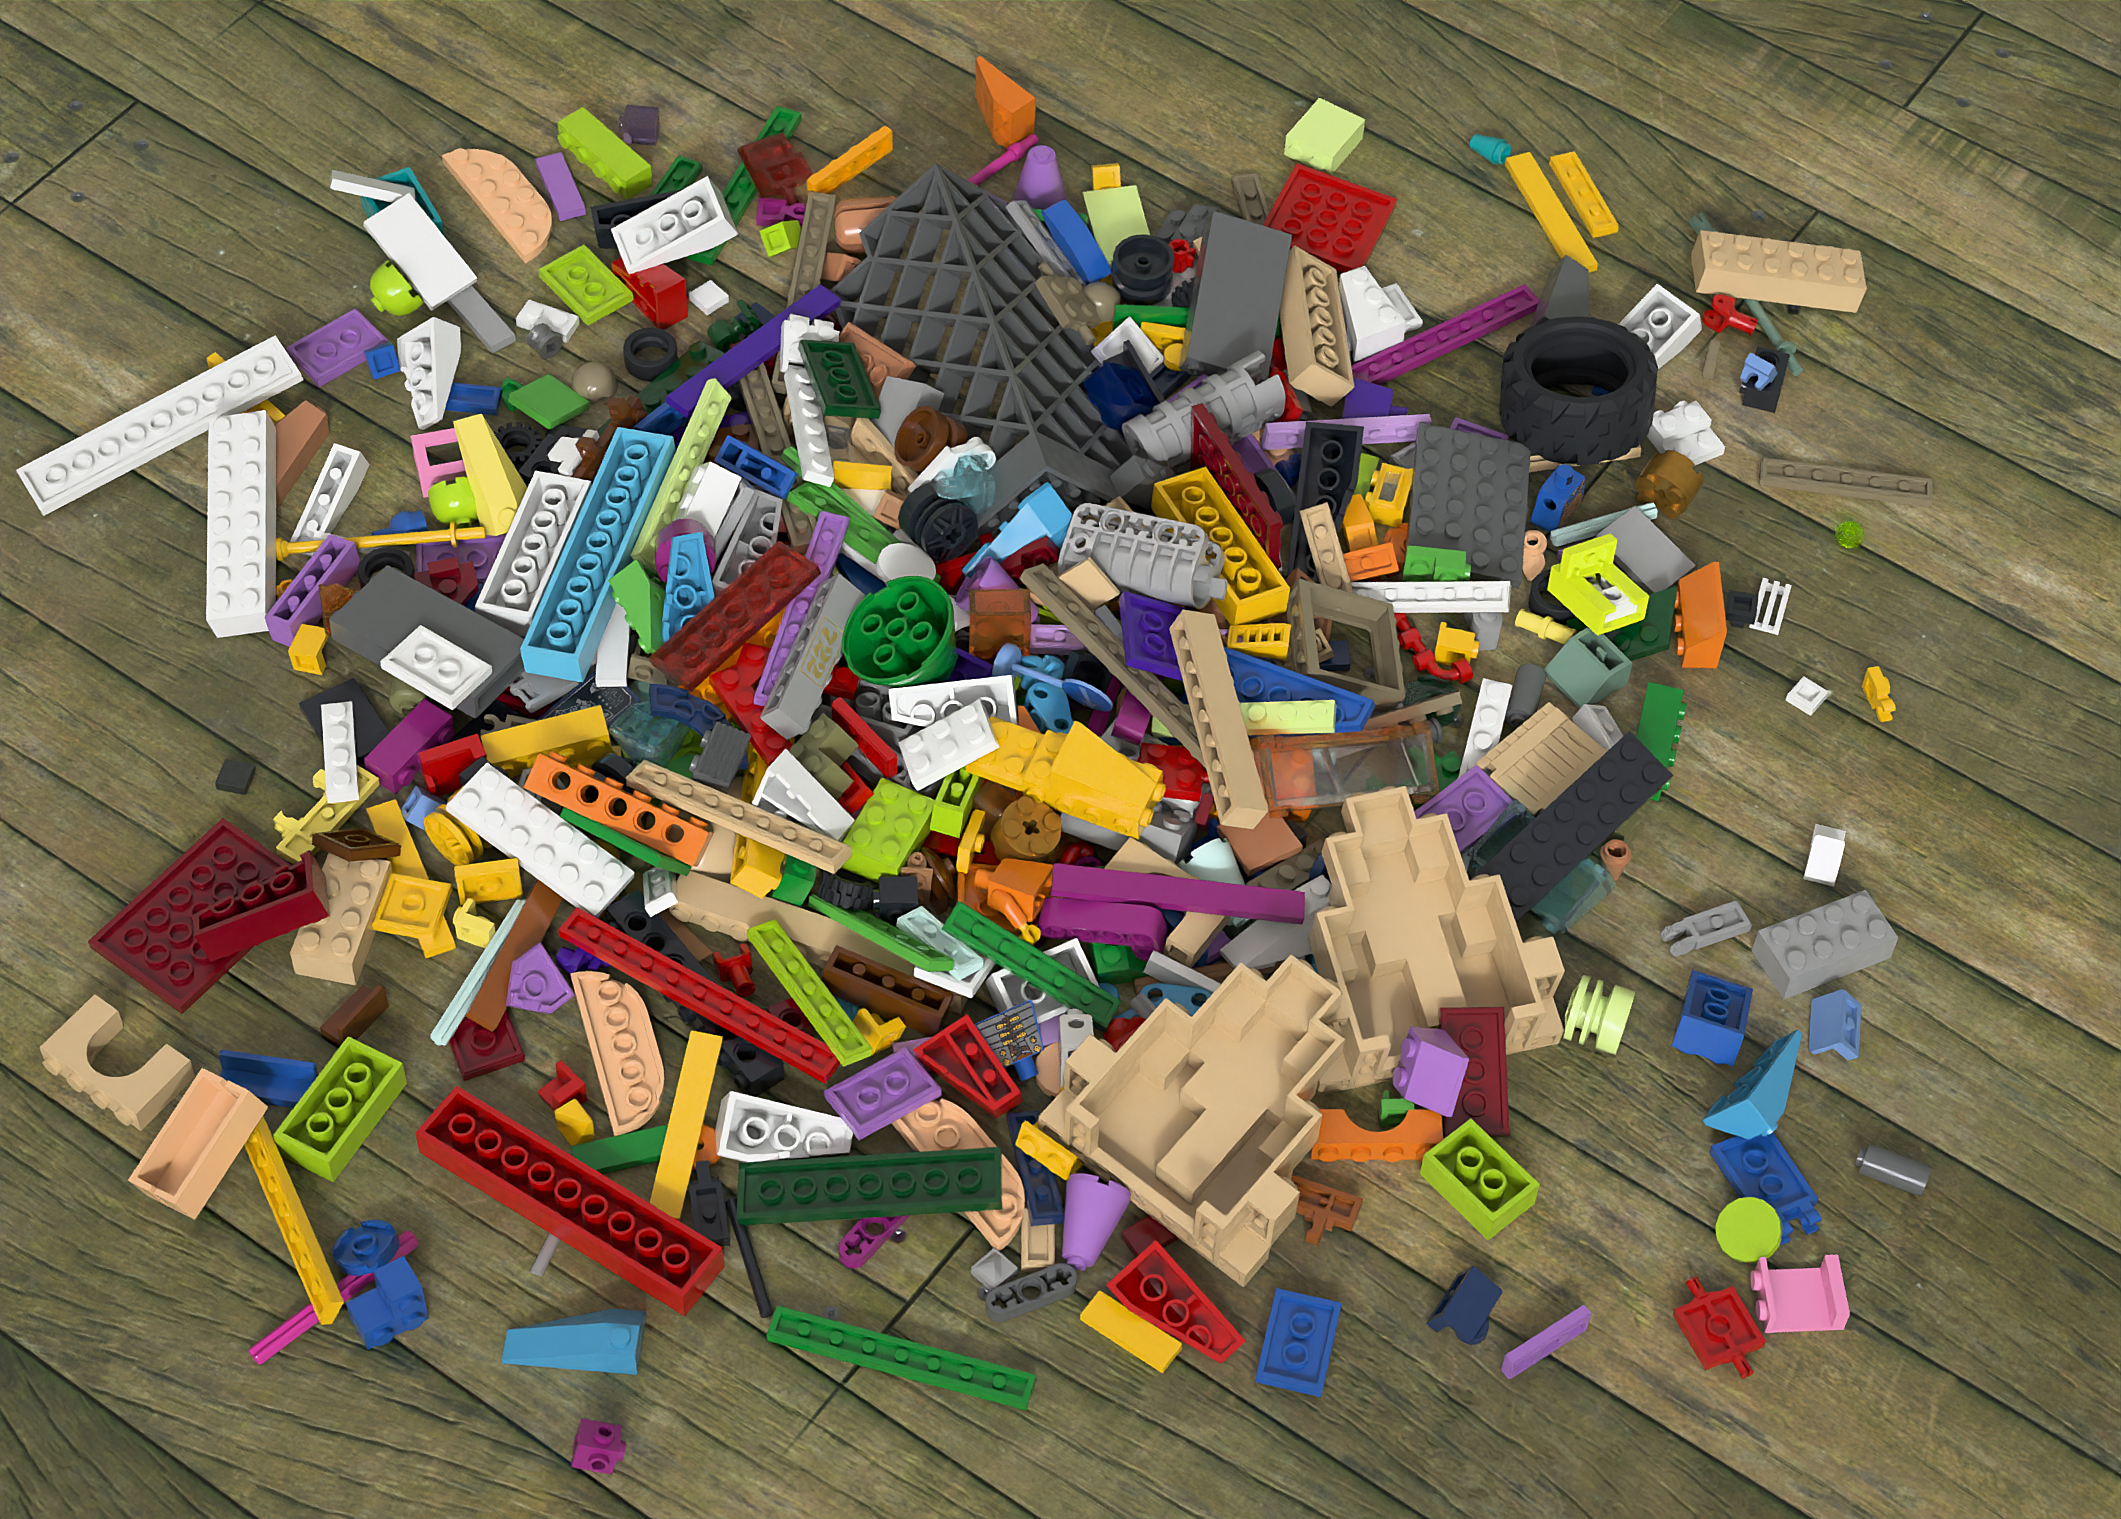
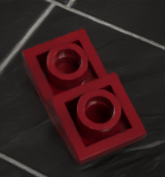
[1000,536,1060,586]

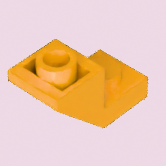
[1340,493,1378,553]

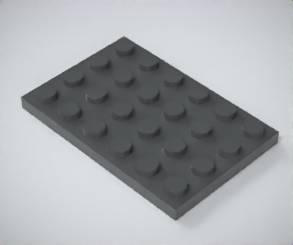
[1405,423,1531,589]

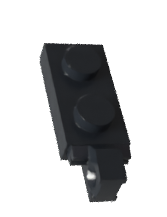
[689,1160,730,1247]

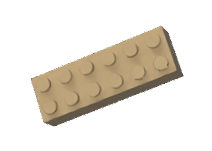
[1691,230,1867,313]
[1279,246,1354,407]

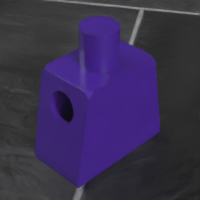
[1342,378,1408,419]

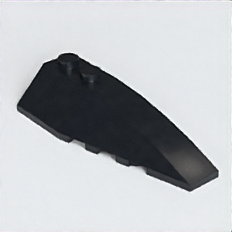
[1286,421,1364,583]

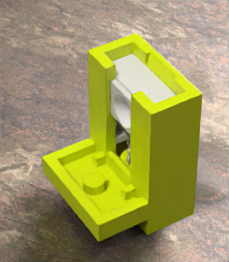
[1547,533,1649,636]

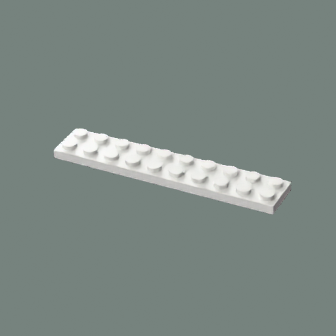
[16,335,303,516]

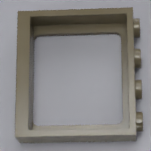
[1286,578,1406,712]

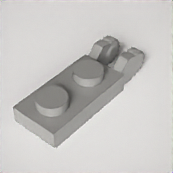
[1660,901,1752,957]

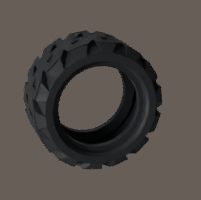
[1499,316,1658,465]

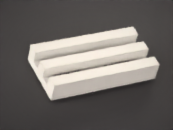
[1749,578,1792,635]

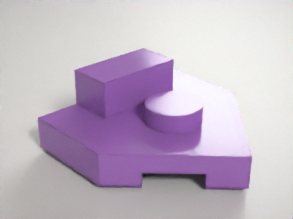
[506,942,575,1014]

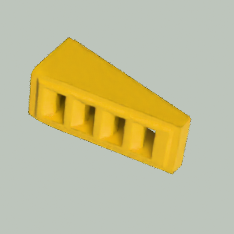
[1227,623,1291,660]

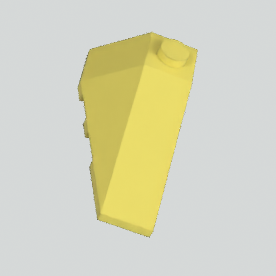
[453,414,528,536]

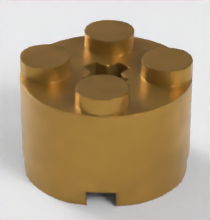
[1636,450,1704,519]
[990,796,1062,863]

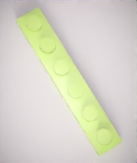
[1151,700,1337,738]

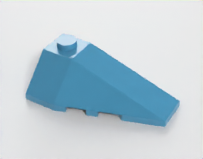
[962,482,1073,578]
[661,532,724,662]
[1702,1029,1802,1140]
[502,1308,647,1375]

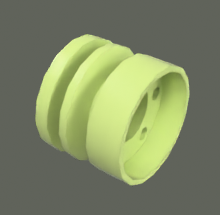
[1563,975,1636,1055]

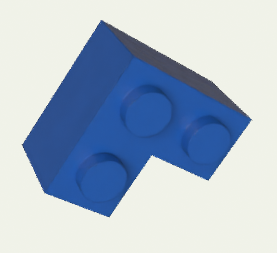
[346,1256,429,1350]

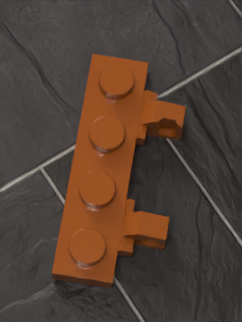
[1291,1174,1363,1246]

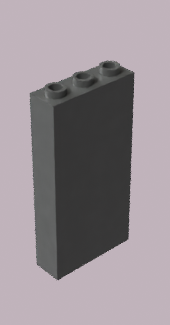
[1179,211,1292,386]
[329,565,525,719]

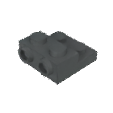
[1155,204,1219,260]

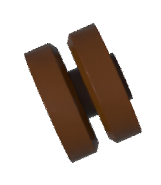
[894,406,968,474]

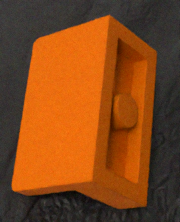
[1343,542,1399,582]

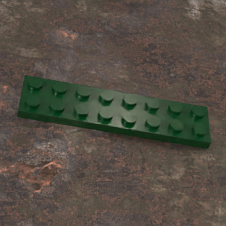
[736,1147,1003,1225]

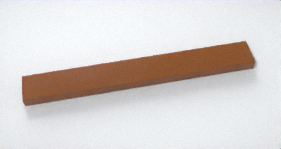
[465,822,596,1032]

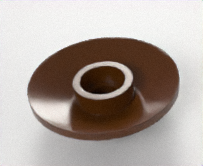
[921,846,958,901]

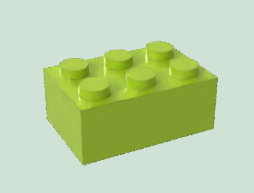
[840,778,935,884]
[1420,1119,1540,1240]

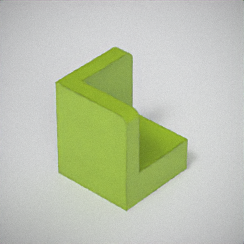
[759,220,801,257]

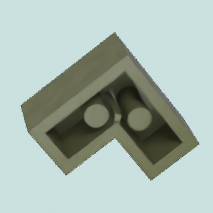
[789,713,859,801]

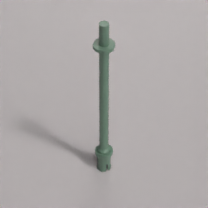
[1689,213,1803,376]

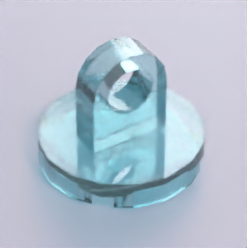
[937,454,995,515]

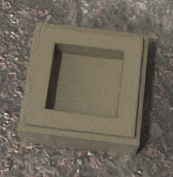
[1702,340,1721,380]

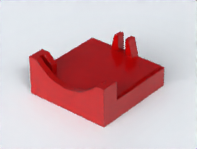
[418,734,487,797]

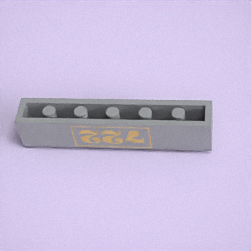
[760,573,865,740]

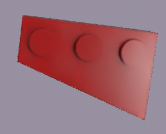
[611,257,689,330]
[913,1014,1023,1119]

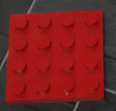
[1262,163,1397,273]

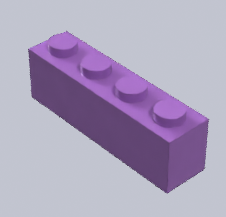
[264,534,360,647]

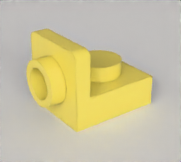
[453,898,496,949]

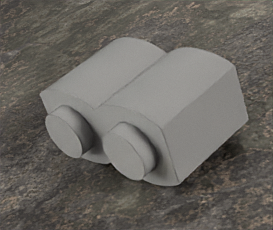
[1464,612,1503,651]

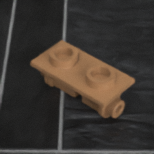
[900,852,933,906]

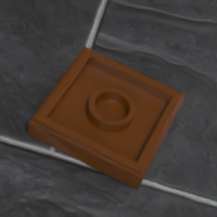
[311,828,401,862]

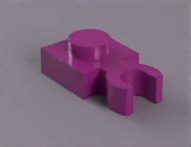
[756,198,805,226]

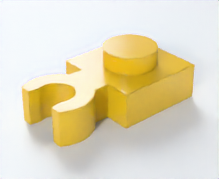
[1862,666,1896,722]

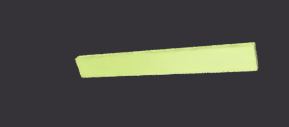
[630,378,732,570]

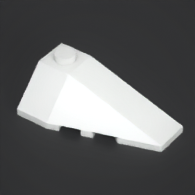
[889,675,1018,727]

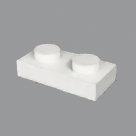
[516,300,580,343]

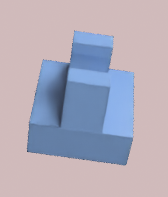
[1740,353,1778,391]

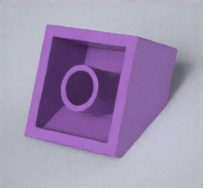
[1393,1026,1469,1117]

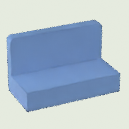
[1809,989,1861,1061]

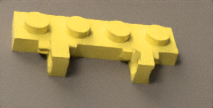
[273,765,380,864]

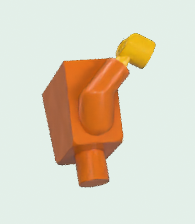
[974,858,1063,945]

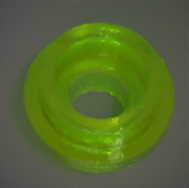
[1835,521,1864,548]

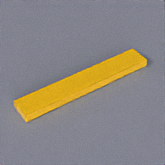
[1504,152,1598,273]
[366,799,456,958]
[650,1031,723,1221]

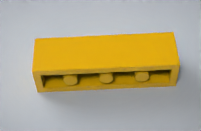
[480,705,613,779]

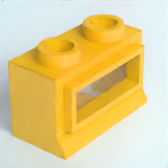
[1365,463,1413,528]

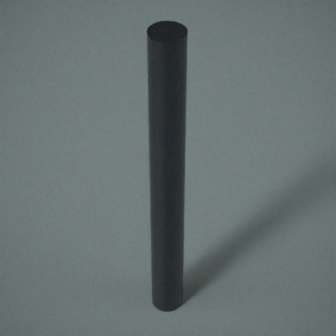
[725,1198,773,1318]

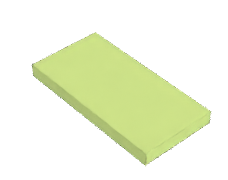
[1083,185,1150,268]

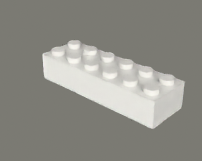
[475,471,592,637]

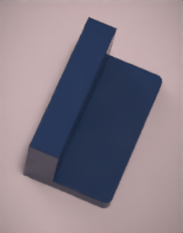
[1426,1266,1502,1342]

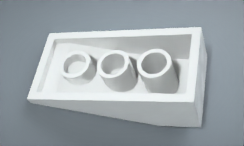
[611,176,738,274]
[1619,284,1702,369]

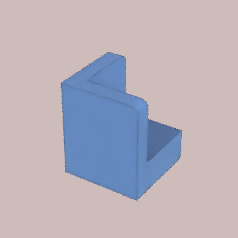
[401,785,447,830]

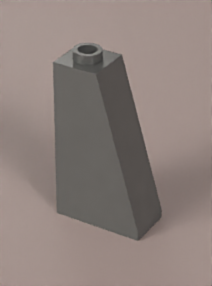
[1531,255,1590,327]

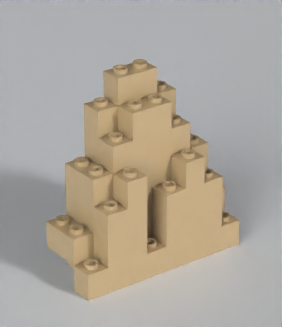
[1308,786,1565,1096]
[1038,954,1345,1288]

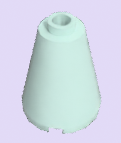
[1177,838,1250,927]

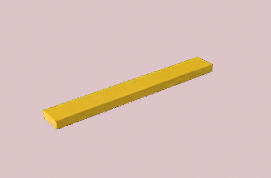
[244,1116,344,1325]

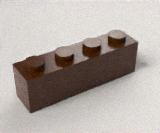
[821,945,954,1037]

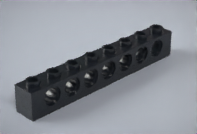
[606,889,784,1097]

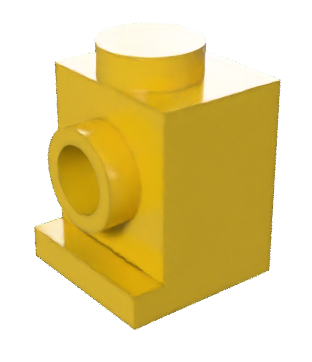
[1435,622,1480,666]

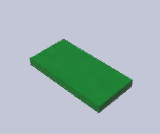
[560,807,692,876]

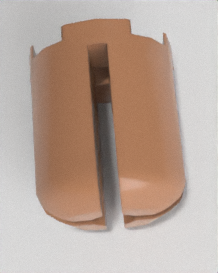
[834,195,904,255]

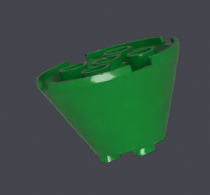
[842,576,958,688]

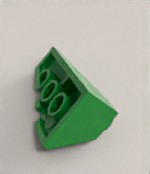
[1079,866,1150,985]

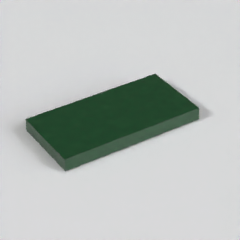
[798,340,881,419]

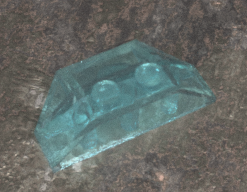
[609,700,690,768]

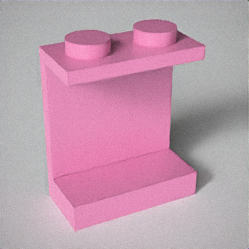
[1750,1255,1850,1333]

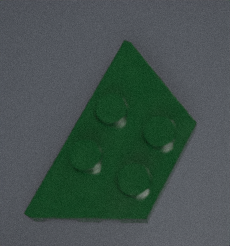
[1567,586,1677,661]

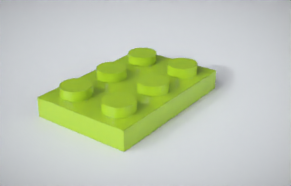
[538,245,633,326]

